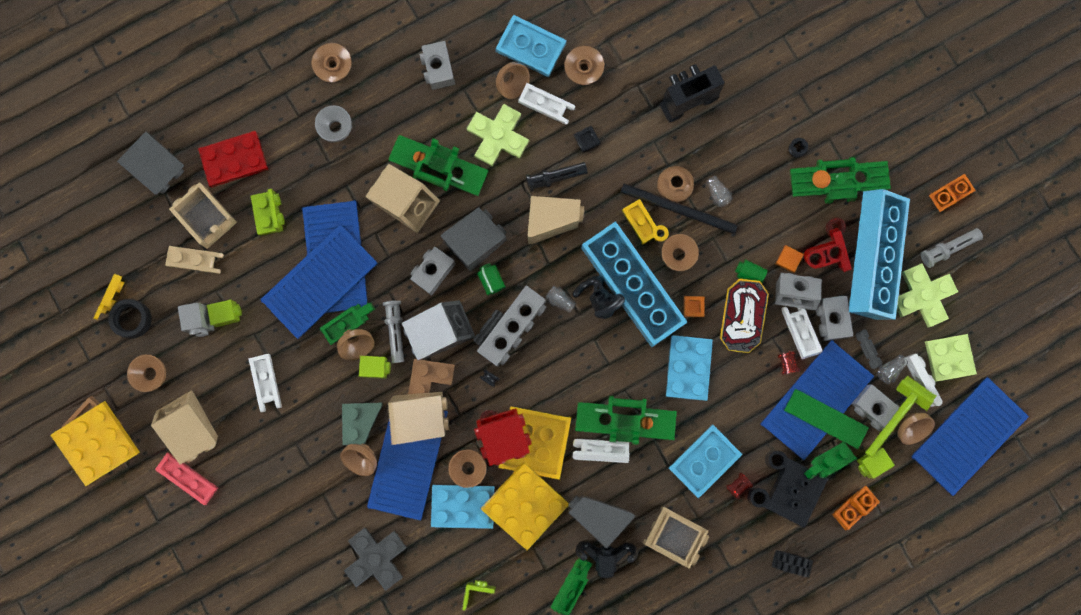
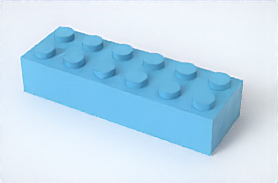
[849,189,910,320]
[581,221,687,348]

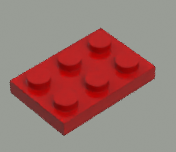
[198,131,269,188]

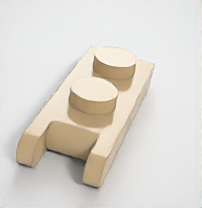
[165,246,224,274]

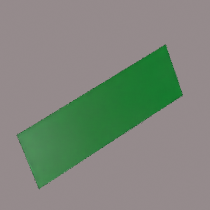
[784,389,869,449]

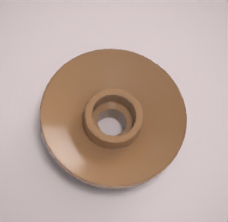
[312,43,352,82]
[564,46,604,85]

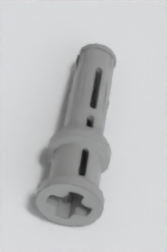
[921,228,983,268]
[383,301,404,363]

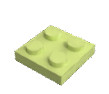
[925,334,977,382]

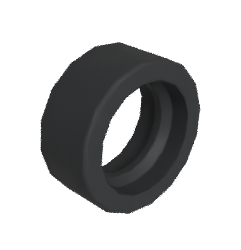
[108,299,152,338]

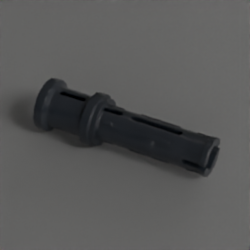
[526,162,588,192]

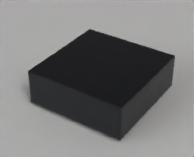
[574,125,601,153]

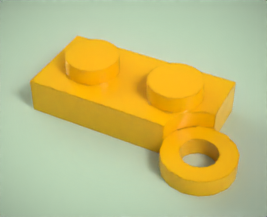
[622,199,669,244]
[93,274,125,320]

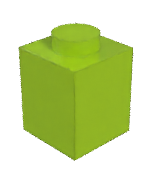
[207,300,242,327]
[359,356,391,379]
[857,447,895,479]

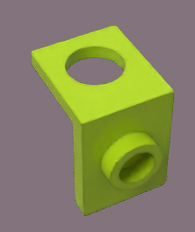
[462,580,496,611]

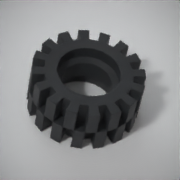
[772,550,813,577]

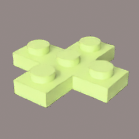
[467,104,529,166]
[897,264,958,328]

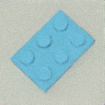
[495,15,567,77]
[666,335,713,401]
[669,425,743,498]
[431,485,495,529]

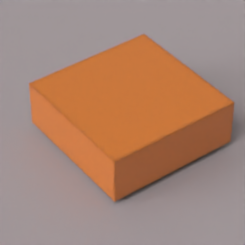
[775,245,804,273]
[683,296,705,318]

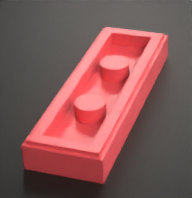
[155,452,218,505]

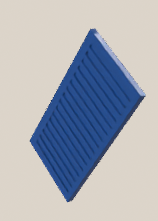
[302,200,368,313]
[260,224,378,339]
[760,340,874,460]
[911,377,1029,496]
[367,411,448,521]

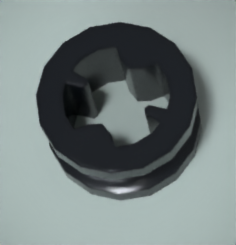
[788,138,808,158]
[479,369,500,388]

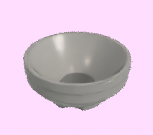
[315,105,352,142]

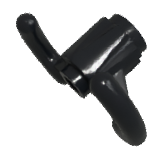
[572,275,625,319]
[575,541,638,578]

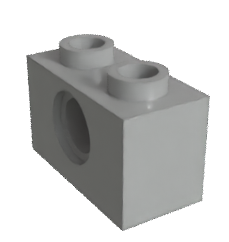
[419,41,455,90]
[410,247,456,296]
[775,273,822,310]
[816,296,853,341]
[178,302,215,337]
[851,384,900,431]

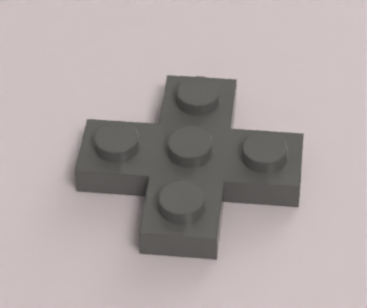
[344,527,407,591]

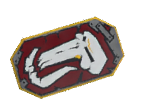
[720,279,769,353]

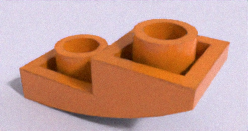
[929,174,976,212]
[832,486,880,530]

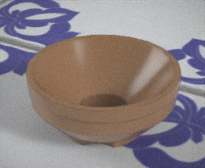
[496,62,530,99]
[657,166,694,203]
[661,234,699,271]
[337,329,375,360]
[127,355,166,392]
[897,412,935,445]
[340,443,377,476]
[448,449,487,488]

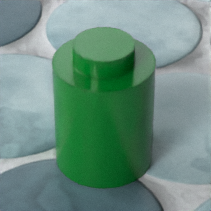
[734,259,768,283]
[477,263,506,296]

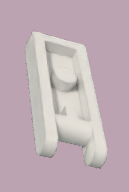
[518,83,576,125]
[782,307,822,359]
[903,353,942,407]
[249,354,282,413]
[573,439,629,463]

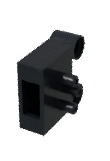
[659,64,725,123]
[747,450,828,528]

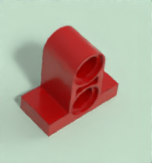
[803,228,852,272]

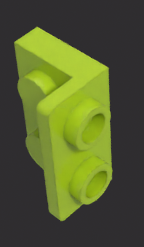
[251,189,285,236]

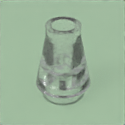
[706,176,733,207]
[545,285,576,313]
[877,355,908,384]

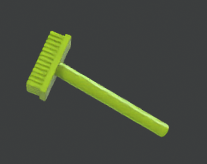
[865,375,937,458]

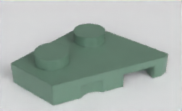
[342,403,383,445]

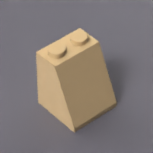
[365,164,440,233]
[528,196,584,244]
[151,390,218,465]
[388,392,449,445]

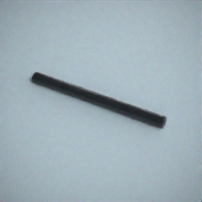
[621,183,738,234]

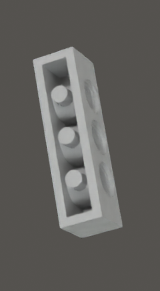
[477,286,547,367]

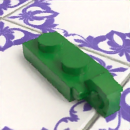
[319,303,375,345]
[804,442,857,480]
[550,558,592,615]

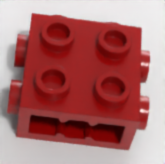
[474,408,532,465]

